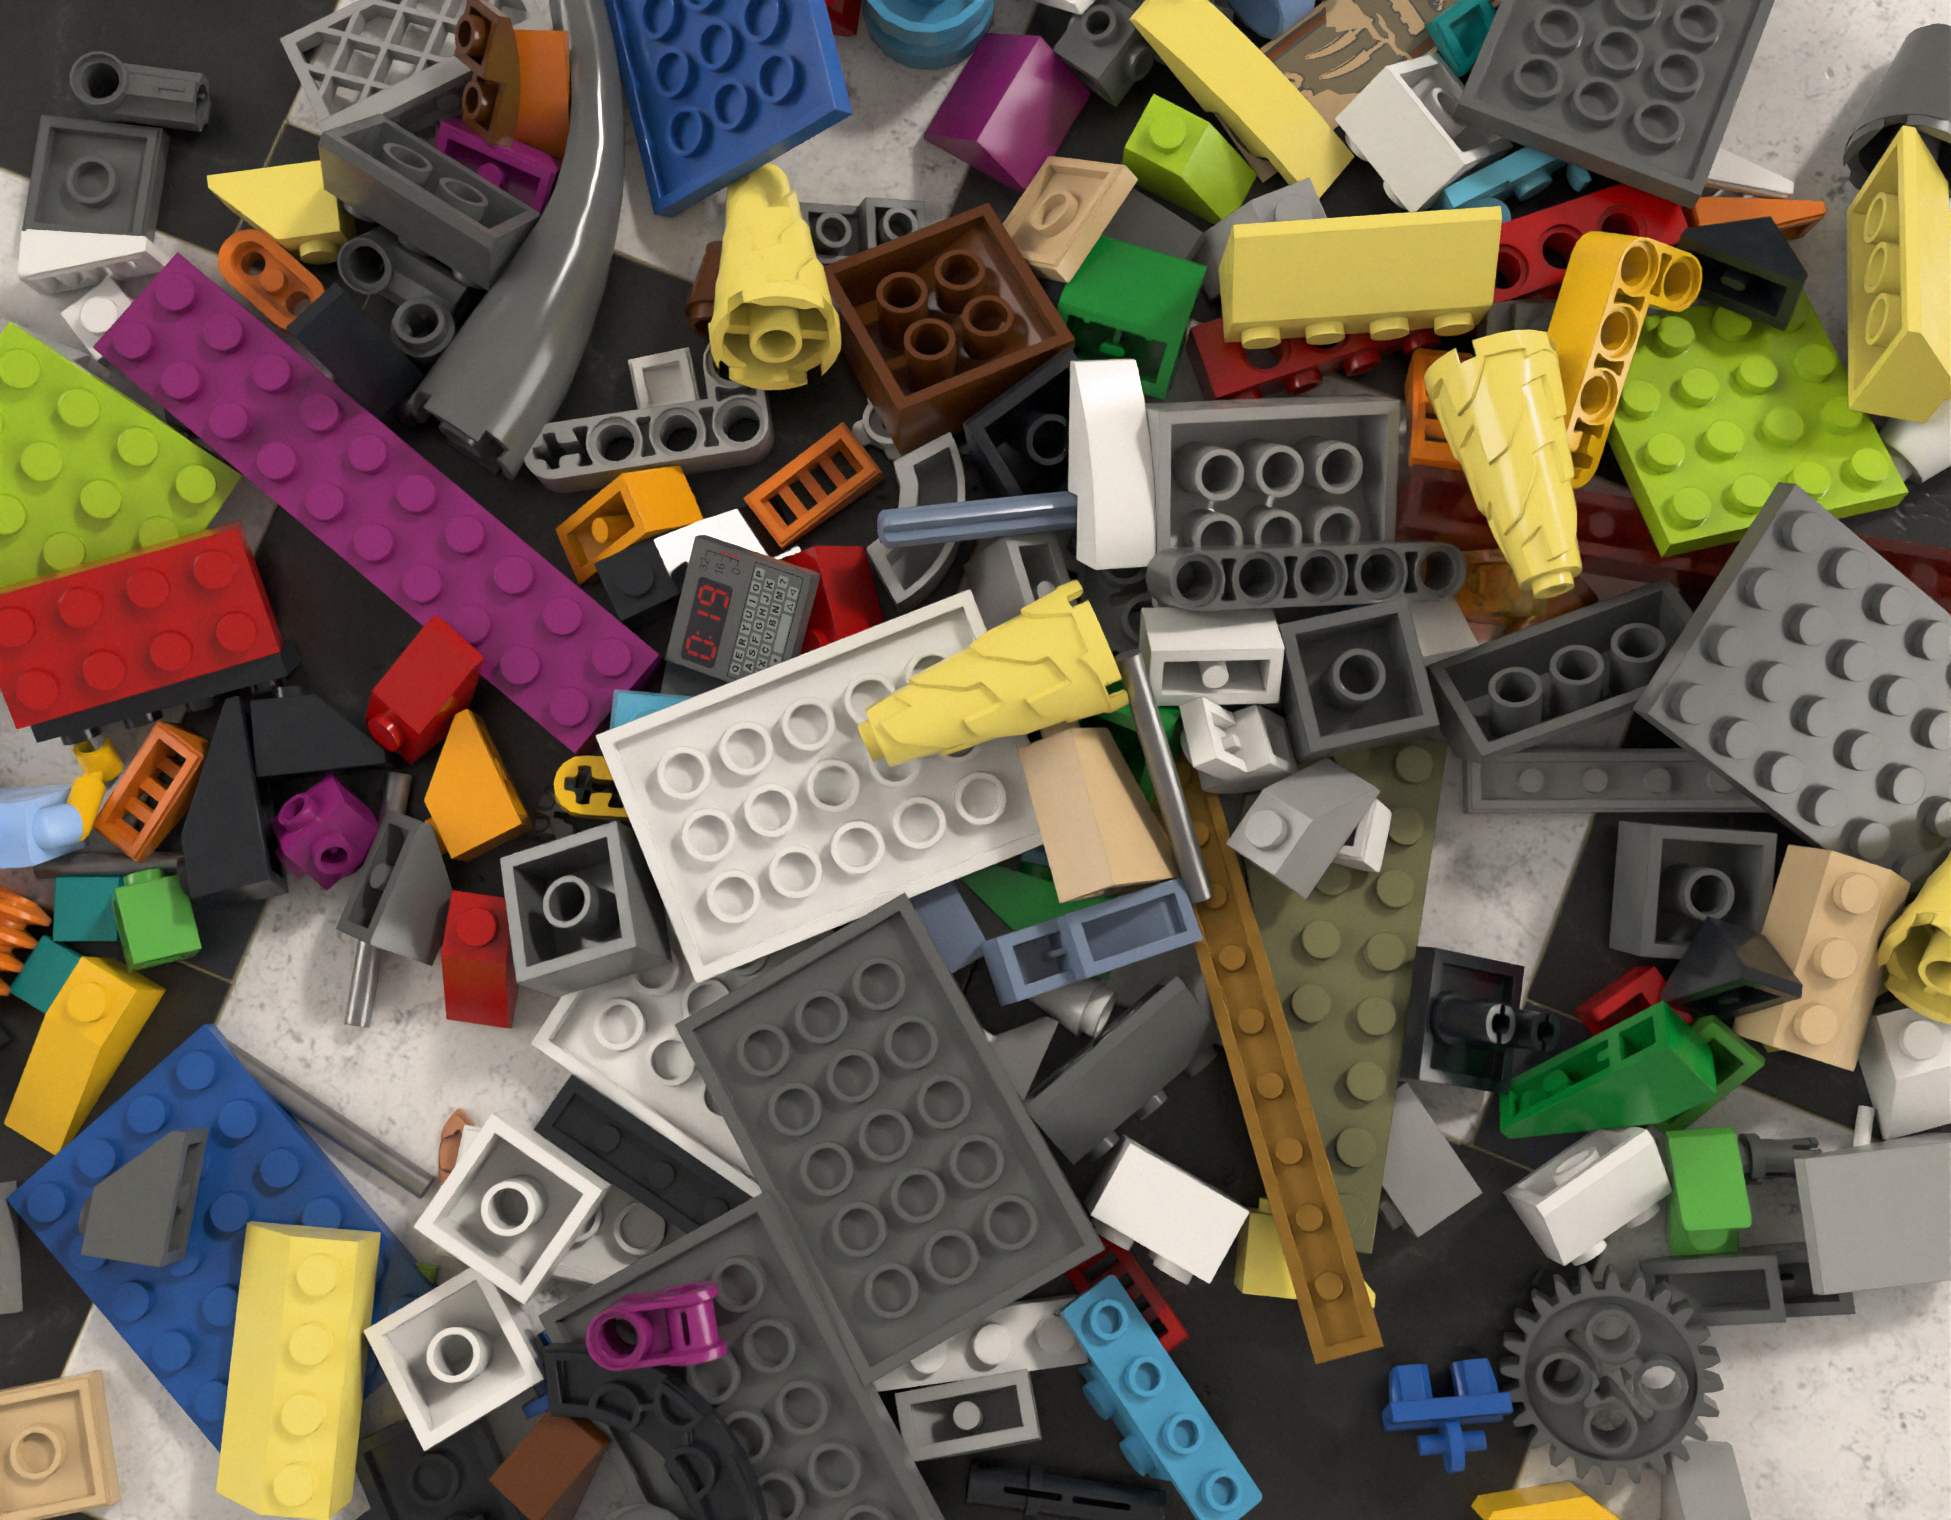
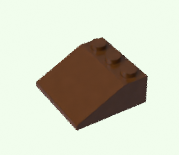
[824,202,1075,456]

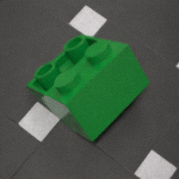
[1057,234,1208,400]

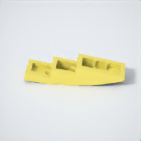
[1129,0,1355,199]

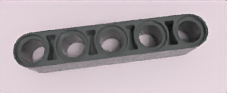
[1146,539,1467,611]

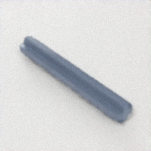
[877,491,1077,549]

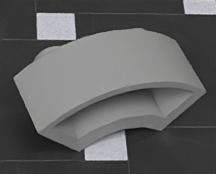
[867,432,966,616]

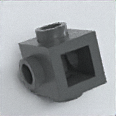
[1052,0,1157,107]

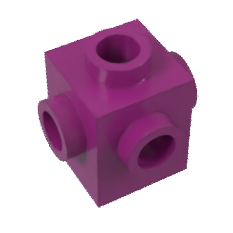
[270,772,380,891]

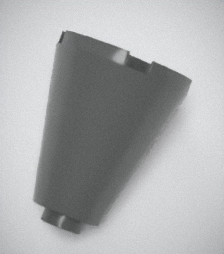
[1843,23,1951,199]

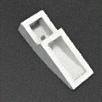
[1068,359,1156,570]

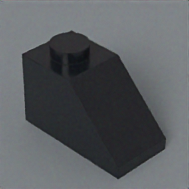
[250,685,402,783]

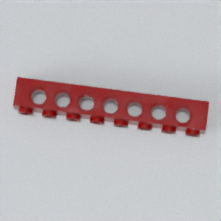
[1185,183,1689,401]

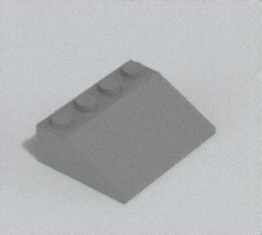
[1145,394,1400,607]

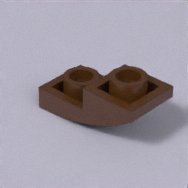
[454,0,520,148]

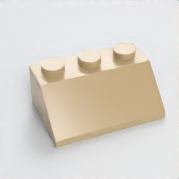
[1732,845,1911,1072]

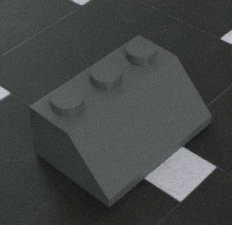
[318,113,542,291]
[1024,976,1221,1165]

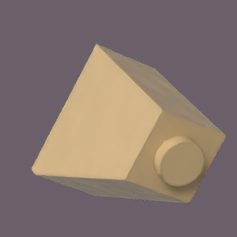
[1018,720,1181,903]

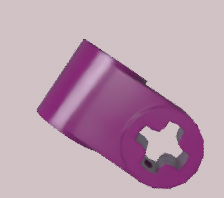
[586,1281,728,1371]

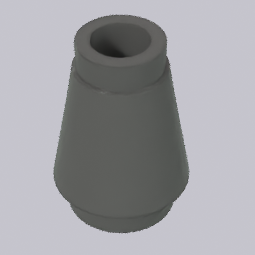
[390,298,455,376]

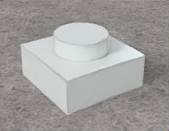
[60,276,133,368]

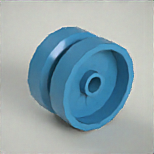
[861,0,995,70]

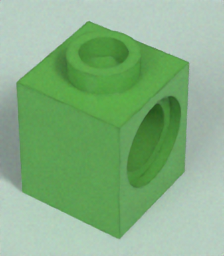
[110,868,202,973]

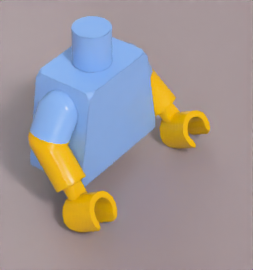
[0,737,123,869]

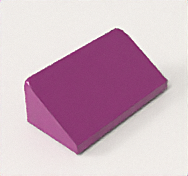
[434,116,563,214]

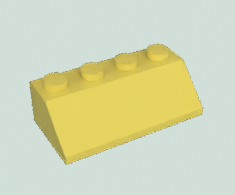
[1846,125,1951,424]
[1218,206,1502,349]
[216,1221,381,1520]

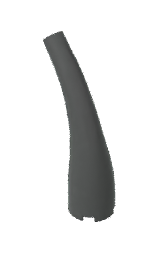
[406,0,625,480]

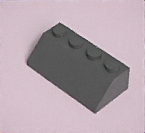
[1427,577,1694,764]

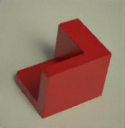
[1574,966,1694,1037]

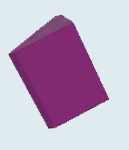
[924,33,1091,195]

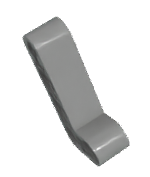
[524,343,775,493]

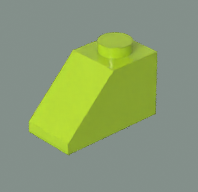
[1121,94,1258,225]

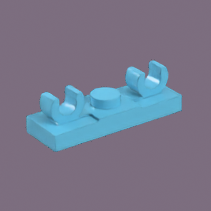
[1430,147,1607,223]

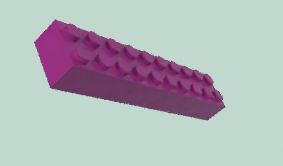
[93,252,666,756]

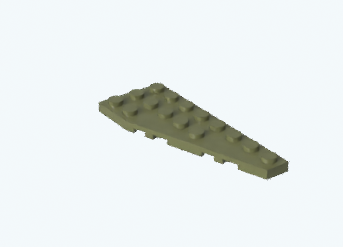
[1237,706,1448,1254]

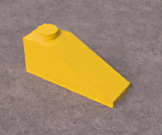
[4,957,166,1155]

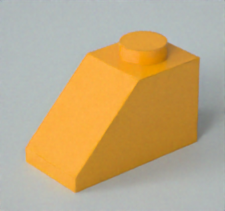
[555,465,704,585]
[424,709,535,862]

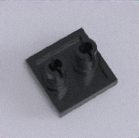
[1400,946,1560,1094]

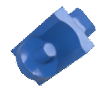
[1381,1358,1513,1474]

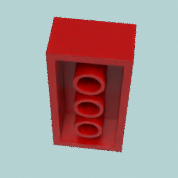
[0,520,283,729]

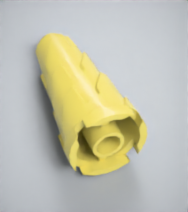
[708,163,841,390]
[1424,329,1583,599]
[857,580,1129,767]
[1877,852,1951,1024]

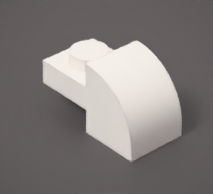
[1179,697,1298,794]

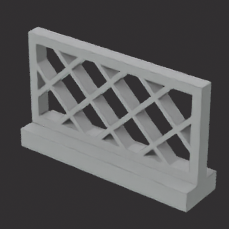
[280,0,551,134]

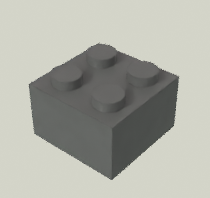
[1278,597,1440,764]
[500,820,673,998]
[1609,821,1777,959]

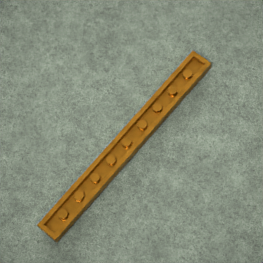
[1155,749,1384,1364]

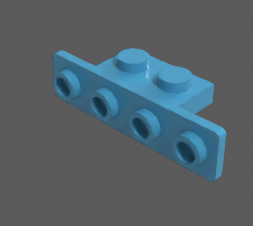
[1060,1275,1262,1520]

